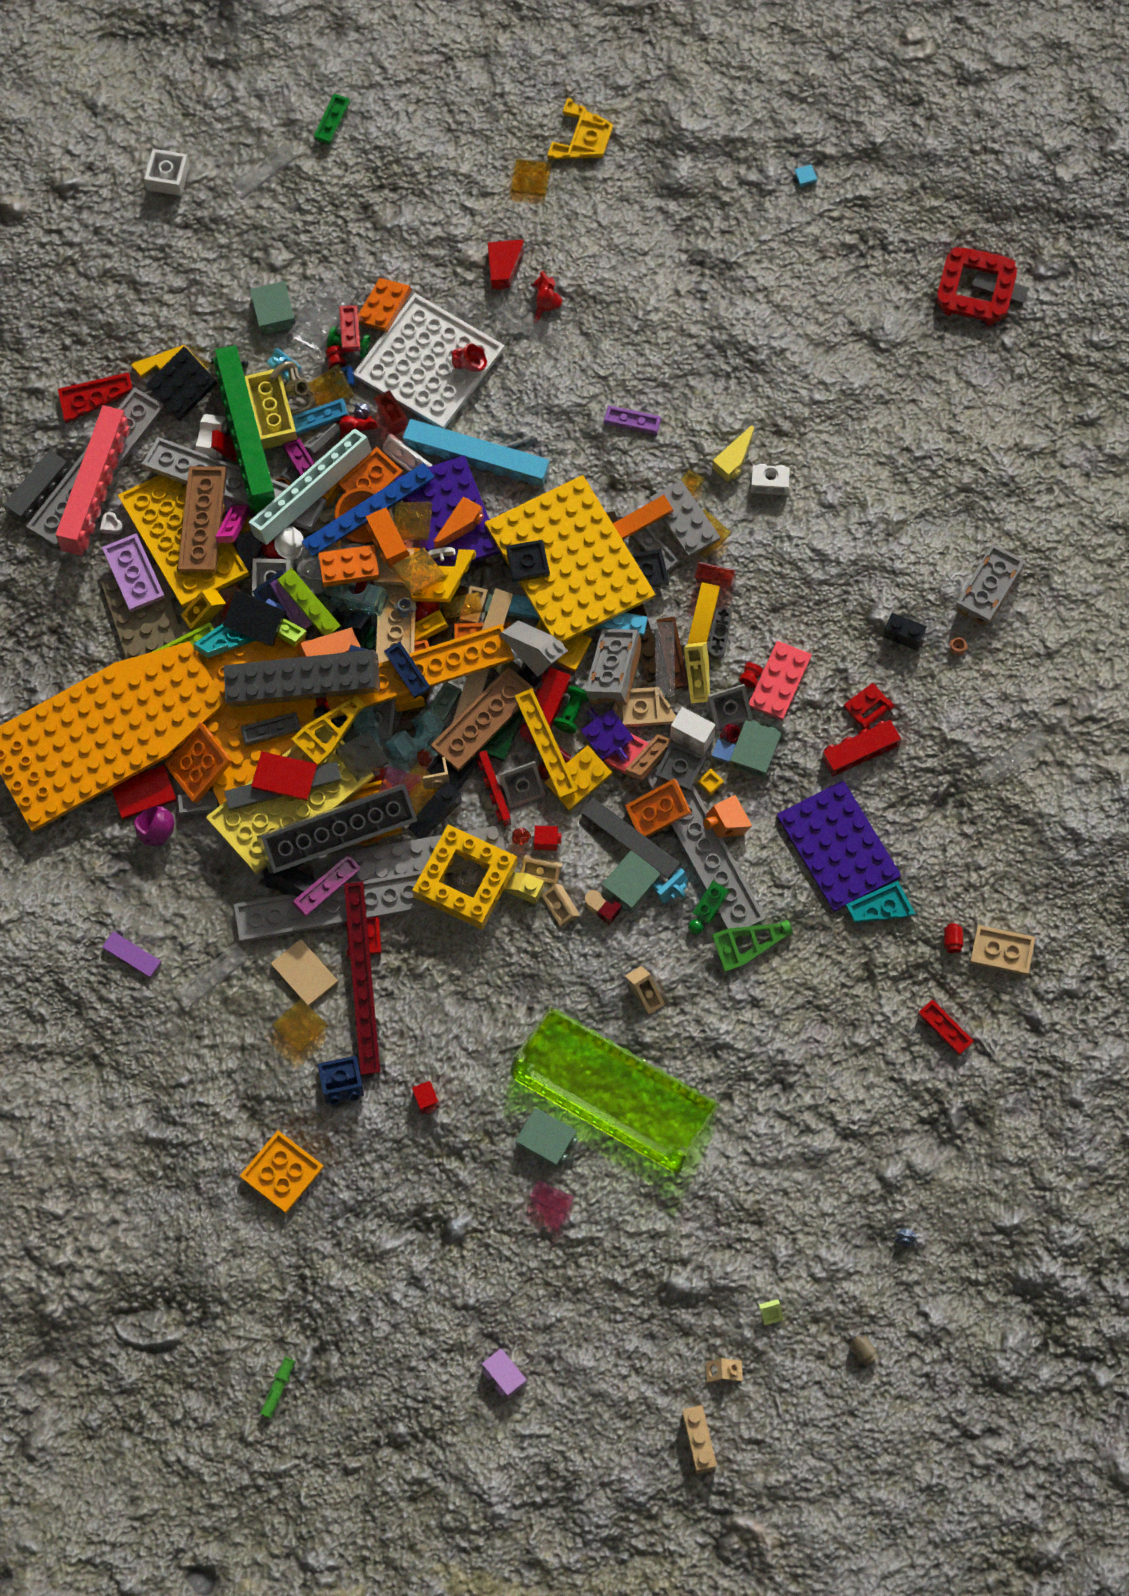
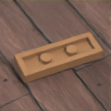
[625,734,673,781]

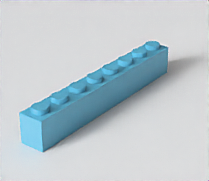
[403,419,550,487]

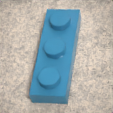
[292,398,349,435]

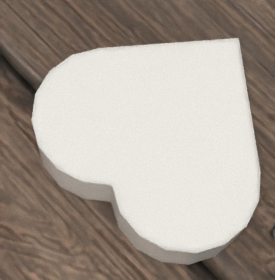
[100,512,123,535]

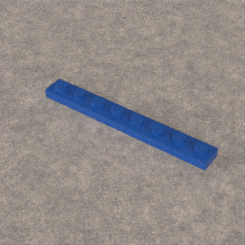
[302,463,435,558]

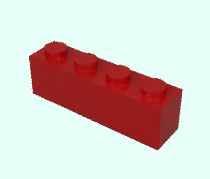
[520,667,572,745]
[822,720,901,777]

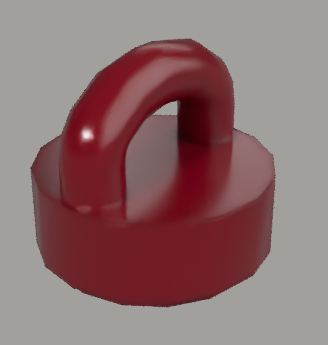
[720,724,741,743]

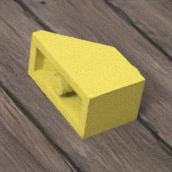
[504,872,544,905]

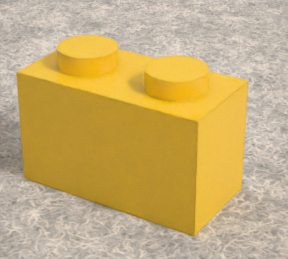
[181,589,226,629]

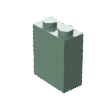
[250,281,296,335]
[729,720,781,779]
[602,851,661,914]
[515,1107,578,1169]

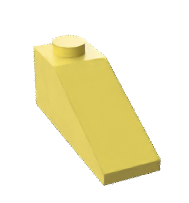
[712,425,754,482]
[684,642,710,703]

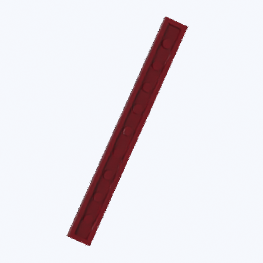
[344,882,381,1076]

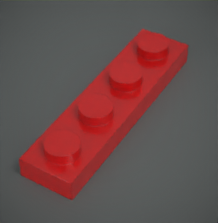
[477,750,511,827]

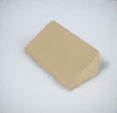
[520,855,563,884]
[541,884,580,927]

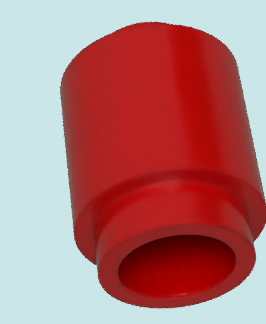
[943,923,964,953]

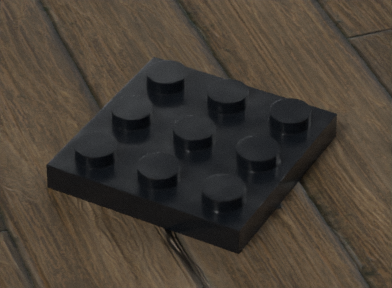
[145,346,218,422]

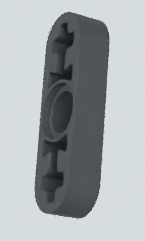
[708,606,732,659]

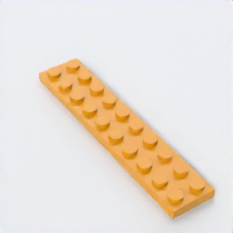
[326,624,514,719]

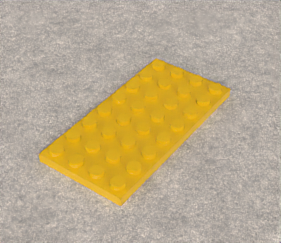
[118,475,250,608]

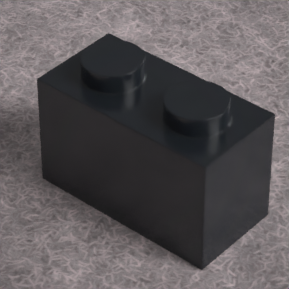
[883,613,927,651]

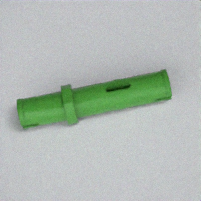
[259,1356,296,1419]

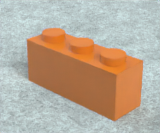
[365,507,411,569]
[297,627,360,657]

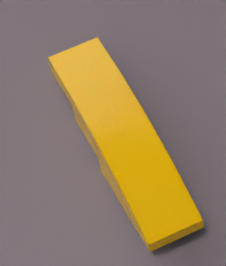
[684,582,720,658]

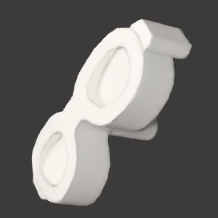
[427,547,456,561]

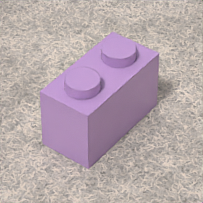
[482,1348,527,1399]

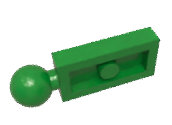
[688,881,730,935]

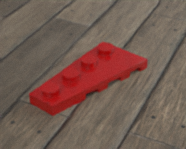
[57,372,133,423]

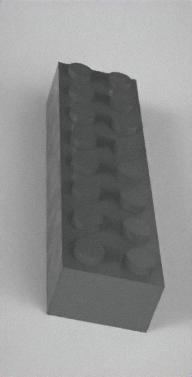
[224,650,380,707]
[256,784,417,873]

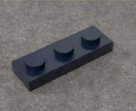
[384,642,431,699]

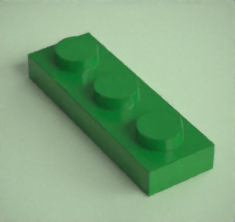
[313,93,351,145]

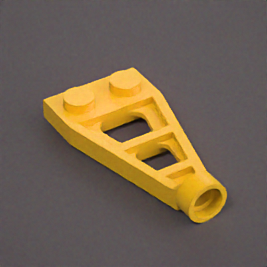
[292,695,366,766]

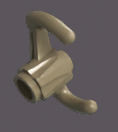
[270,361,316,416]

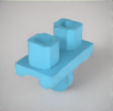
[266,348,302,380]
[653,869,689,905]

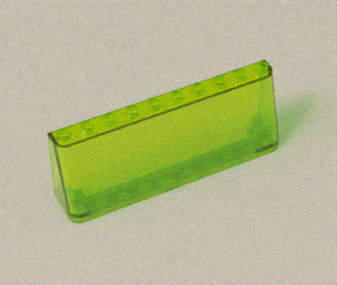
[510,1006,720,1173]

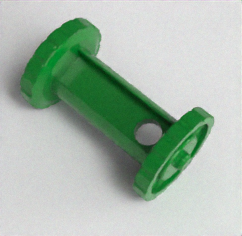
[327,326,371,359]
[553,686,589,734]

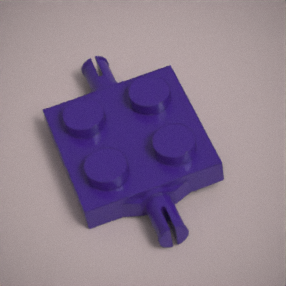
[581,708,634,763]

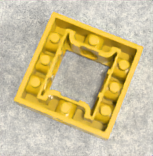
[412,824,518,930]

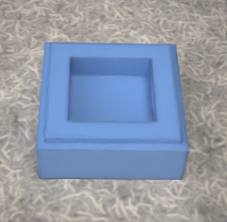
[712,739,736,764]

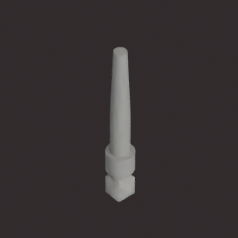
[503,434,538,448]

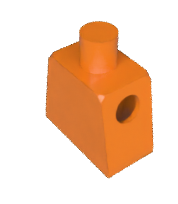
[703,795,752,838]

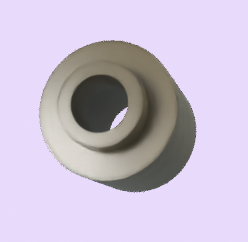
[850,1335,879,1366]

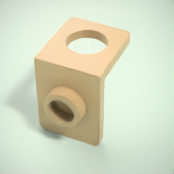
[422,757,450,789]
[706,1358,743,1382]

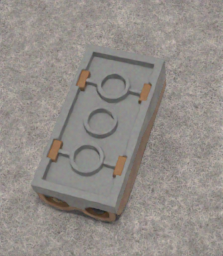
[956,543,1025,626]
[585,629,641,705]

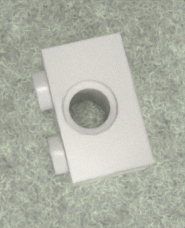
[751,464,790,495]

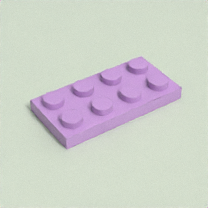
[102,533,165,612]

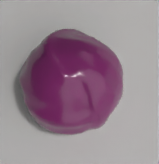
[134,806,174,847]

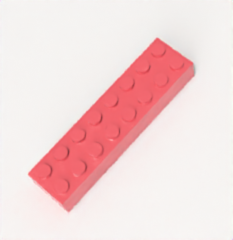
[56,405,130,556]

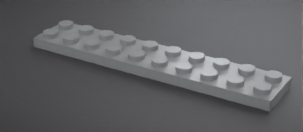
[26,387,165,547]
[142,437,326,531]
[645,764,766,929]
[311,825,506,883]
[234,870,432,943]

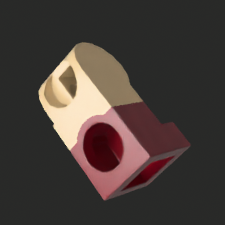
[585,890,622,925]

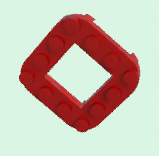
[936,247,1017,325]

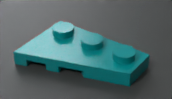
[194,624,256,658]
[846,881,916,924]

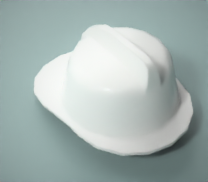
[274,525,304,560]

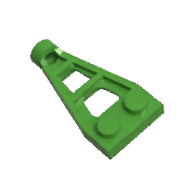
[711,920,793,972]

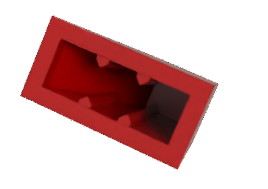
[487,239,524,290]

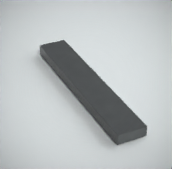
[224,761,342,811]
[581,798,681,880]

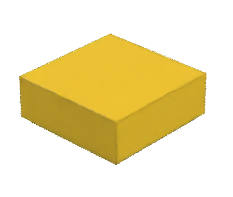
[697,769,724,796]

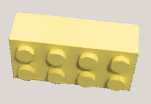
[245,369,297,450]

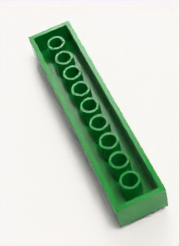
[213,345,275,516]

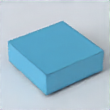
[794,165,817,187]

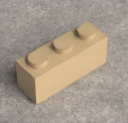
[682,1405,717,1474]

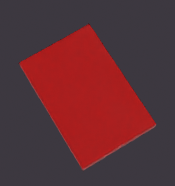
[251,751,318,801]
[112,765,177,820]

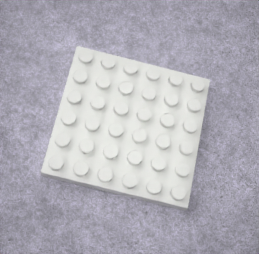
[353,293,505,429]

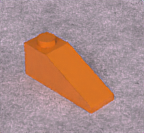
[434,497,484,549]

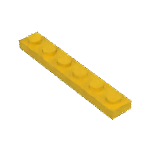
[515,688,578,799]

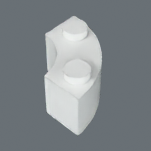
[195,414,229,459]

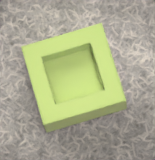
[759,1299,784,1326]

